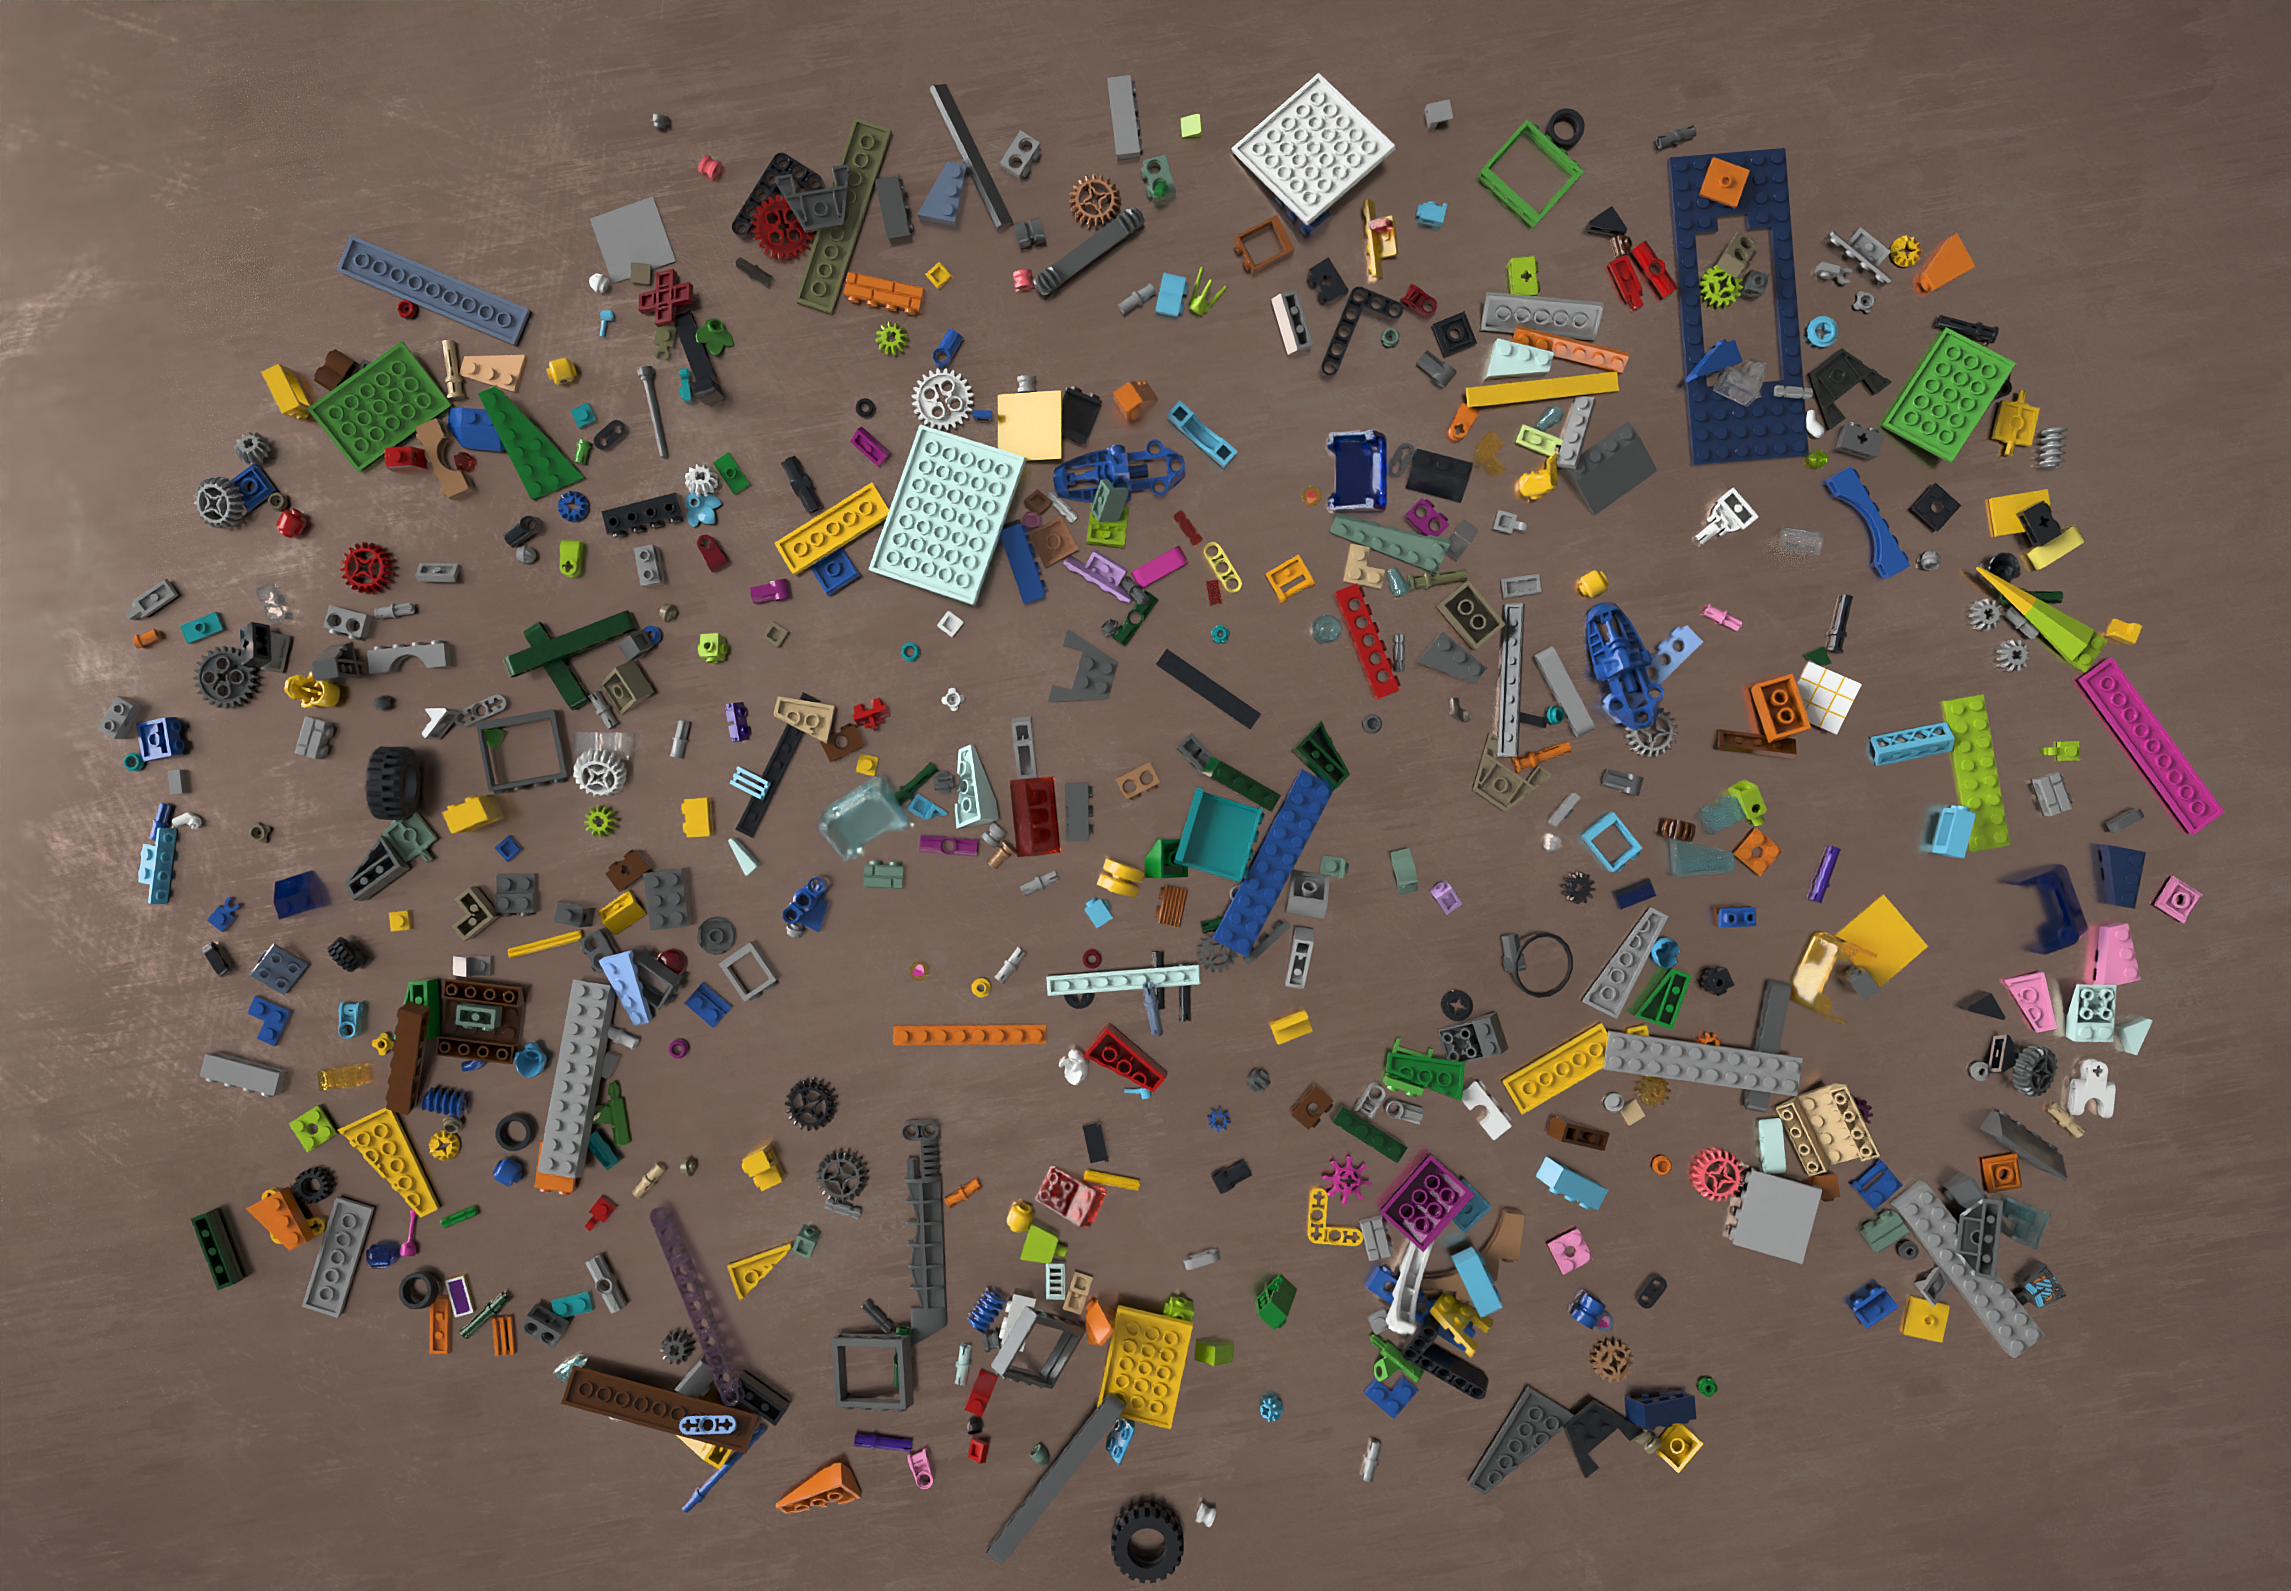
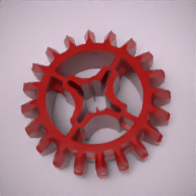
[340,542,394,594]

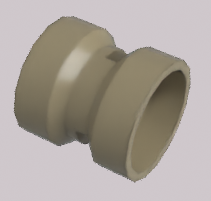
[1634,1428,1662,1454]

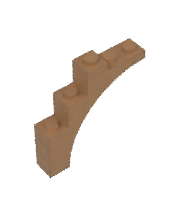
[1420,1209,1525,1304]

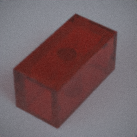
[1206,579,1222,606]

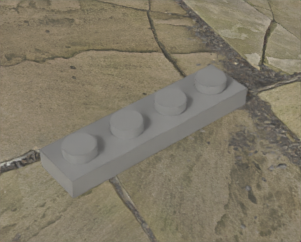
[1556,396,1596,469]

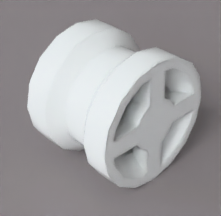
[1195,1503,1217,1528]

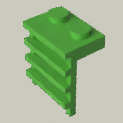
[1383,1038,1433,1098]

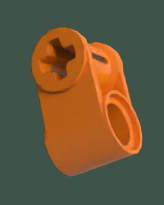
[1448,402,1480,441]

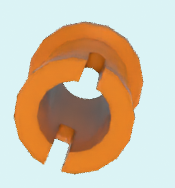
[133,628,161,649]

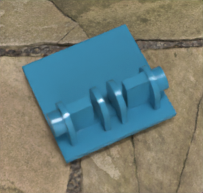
[1105,1417,1135,1465]

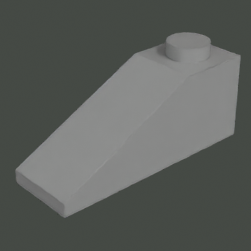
[1285,926,1314,989]

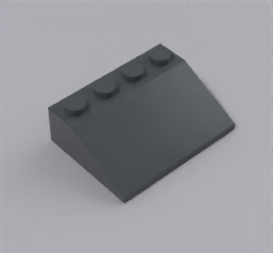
[1561,421,1657,516]
[1979,1110,2067,1181]

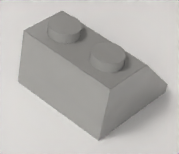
[1286,870,1330,919]
[675,1351,725,1398]

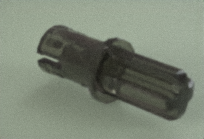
[735,257,773,287]

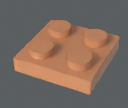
[1028,516,1079,568]

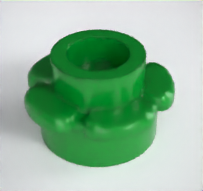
[1153,180,1169,199]
[1699,1378,1718,1397]

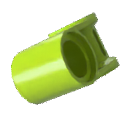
[559,540,583,578]

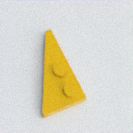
[727,1243,793,1301]

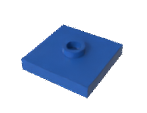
[810,546,860,596]

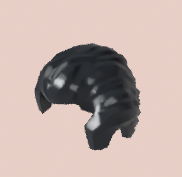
[1987,552,2021,583]

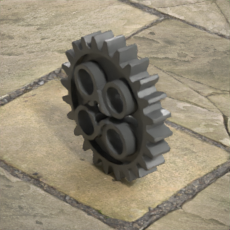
[193,646,259,709]

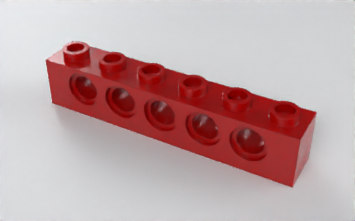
[1334,583,1401,700]

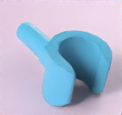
[599,310,613,337]
[1124,1087,1152,1099]

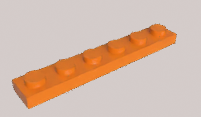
[1512,325,1629,373]

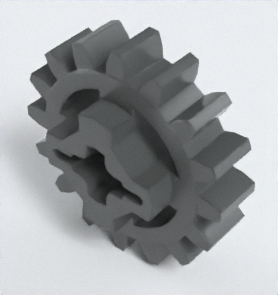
[1197,931,1238,973]

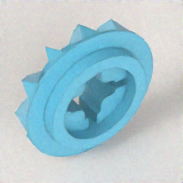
[1806,316,1838,348]

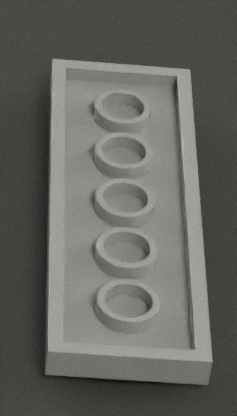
[1481,292,1603,341]
[302,1196,375,1318]

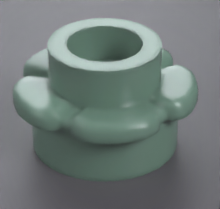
[1381,328,1400,347]

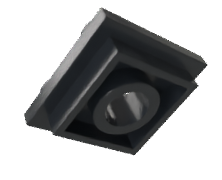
[1432,311,1477,357]
[1912,482,1961,532]

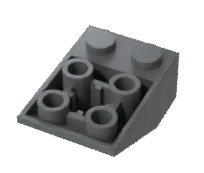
[1437,1012,1508,1063]

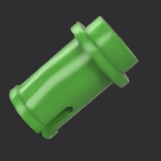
[573,439,591,465]

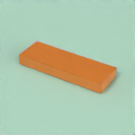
[429,1296,451,1355]

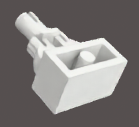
[1695,488,1759,545]

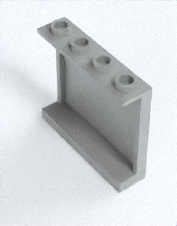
[1730,1167,1822,1264]

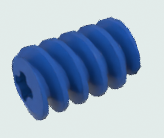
[421,1087,466,1118]
[967,1291,1007,1334]

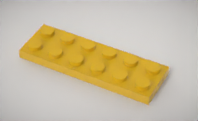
[775,482,889,576]
[1502,1023,1608,1115]

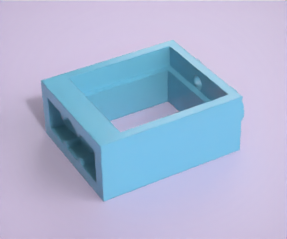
[1932,805,1976,858]
[1581,812,1643,873]

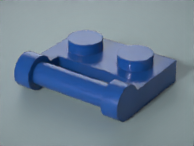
[1851,1159,1903,1210]

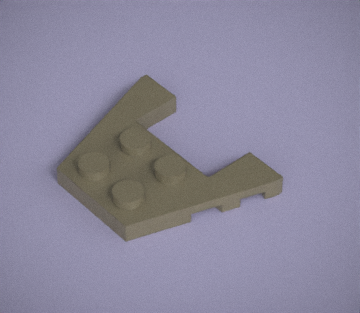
[1473,732,1553,812]

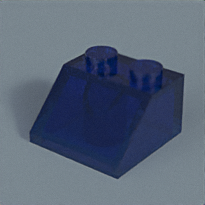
[273,870,324,920]

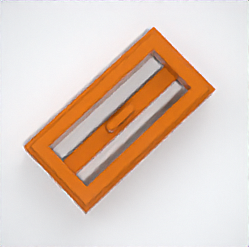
[492,1315,516,1356]

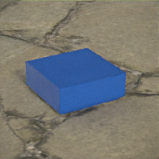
[973,410,993,421]
[495,835,523,862]

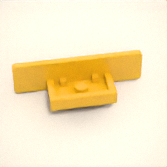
[1363,199,1399,278]

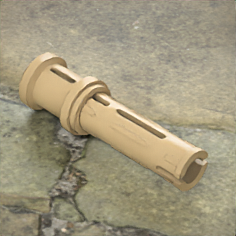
[442,340,465,400]

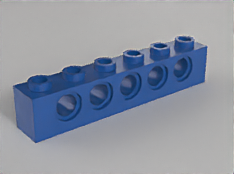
[1365,1265,1476,1351]

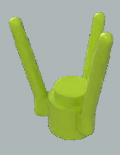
[1189,267,1228,316]

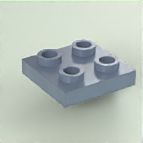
[250,943,307,995]

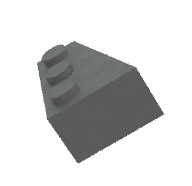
[1416,632,1487,684]

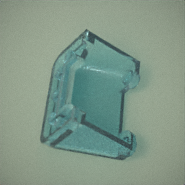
[817,775,908,861]

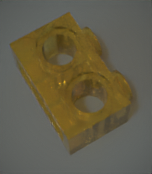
[317,1064,365,1091]

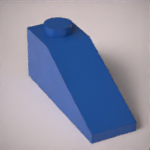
[1685,339,1743,382]

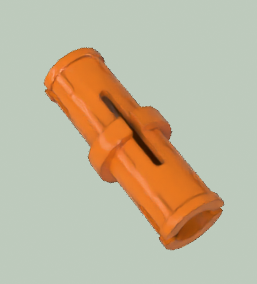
[944,1178,983,1209]

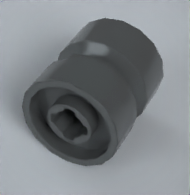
[1014,217,1046,248]

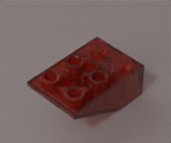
[1035,1165,1106,1227]

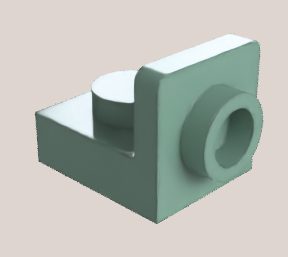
[1319,855,1349,878]
[792,1225,821,1259]

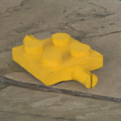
[1991,390,2040,456]

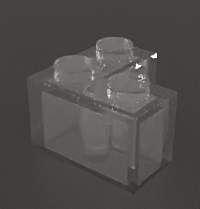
[1713,357,1769,407]

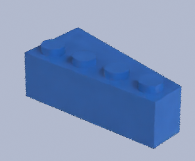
[1000,519,1047,604]

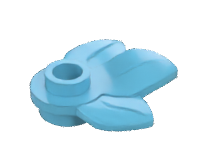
[685,493,722,527]

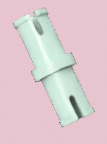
[955,1344,972,1385]

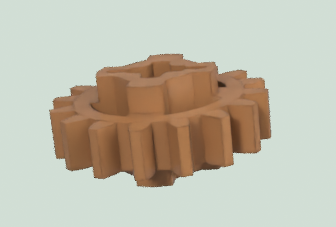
[1592,1340,1635,1383]

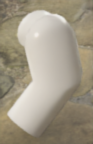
[1806,410,1825,438]
[172,812,202,829]

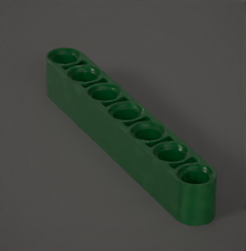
[503,610,637,678]

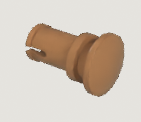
[987,840,1017,870]

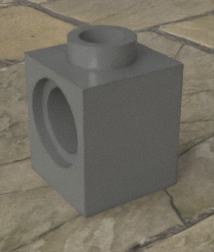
[1740,269,1770,298]
[618,630,654,661]

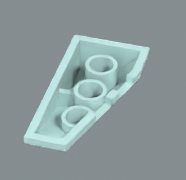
[955,744,999,829]

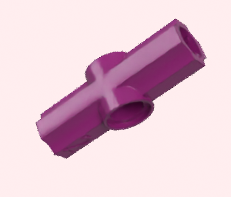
[919,835,978,857]

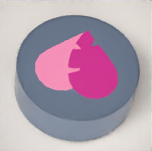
[1595,1311,1614,1332]

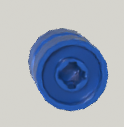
[1571,1293,1607,1329]

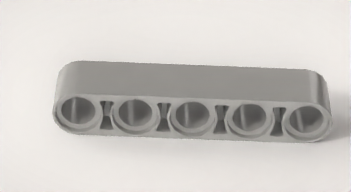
[1534,646,1596,738]

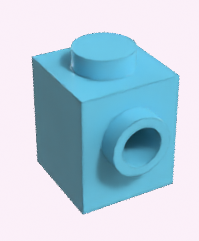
[1084,897,1113,928]

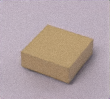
[1620,1099,1645,1126]

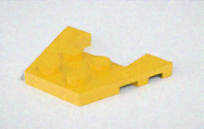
[1429,1293,1494,1357]

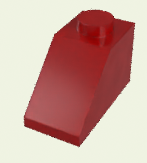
[964,1369,998,1417]

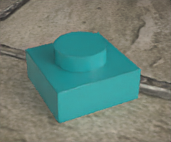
[570,402,597,429]

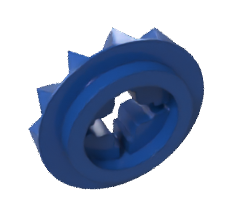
[557,491,589,522]

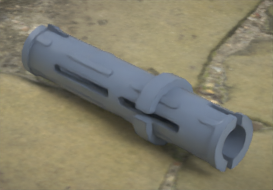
[1142,982,1163,1037]

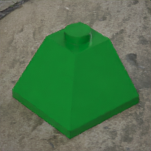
[1145,839,1188,878]

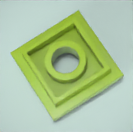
[289,1105,338,1153]

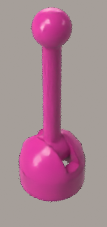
[400,1209,418,1256]

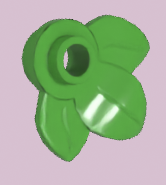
[696,318,733,355]

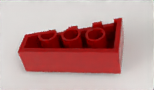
[1083,1024,1168,1093]

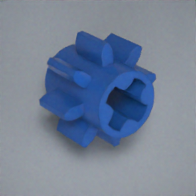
[1207,1107,1231,1133]

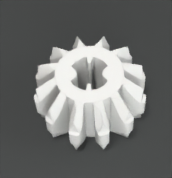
[685,464,718,497]

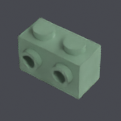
[455,1002,502,1031]

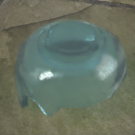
[1312,614,1342,644]

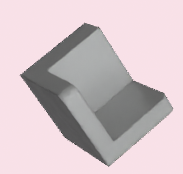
[1425,99,1453,129]

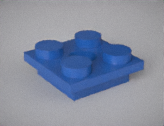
[231,463,277,511]

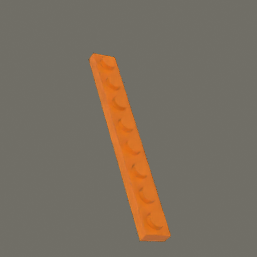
[893,1024,1047,1045]

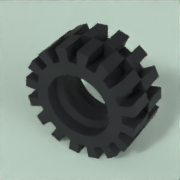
[327,937,365,973]
[293,1167,333,1204]

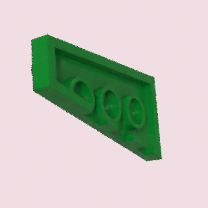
[1386,1052,1465,1102]

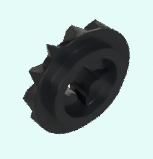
[1442,991,1473,1021]
[1064,992,1095,1009]

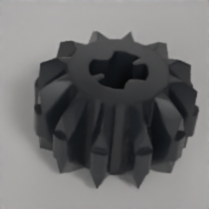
[1562,872,1596,904]

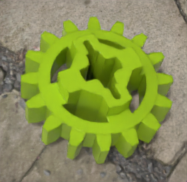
[1700,265,1743,308]

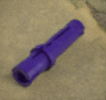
[1810,845,1841,904]
[854,1434,912,1453]

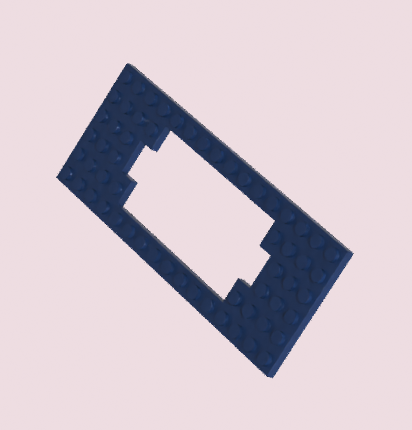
[1668,148,1809,466]

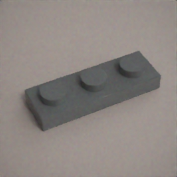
[1243,920,1291,965]

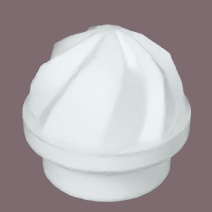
[589,274,610,293]

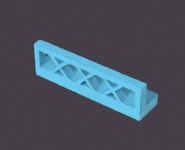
[1870,722,1955,766]

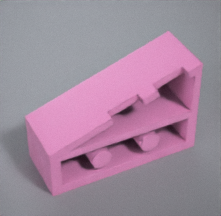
[2094,922,2141,985]

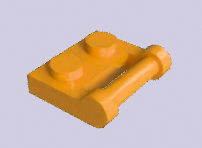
[1265,554,1316,604]

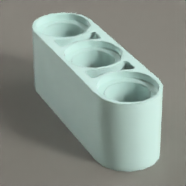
[1759,1118,1786,1174]

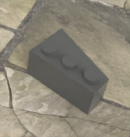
[875,173,913,239]
[311,641,359,683]
[1065,782,1093,841]
[343,835,410,902]

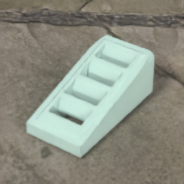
[728,837,760,876]
[1046,1261,1066,1300]

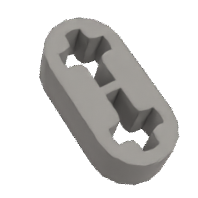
[1183,1249,1221,1270]

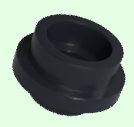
[856,398,875,418]

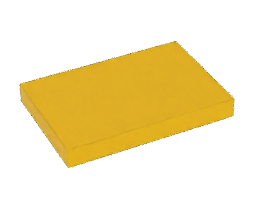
[1989,489,2052,537]

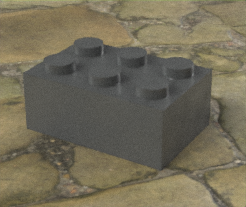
[643,868,693,931]

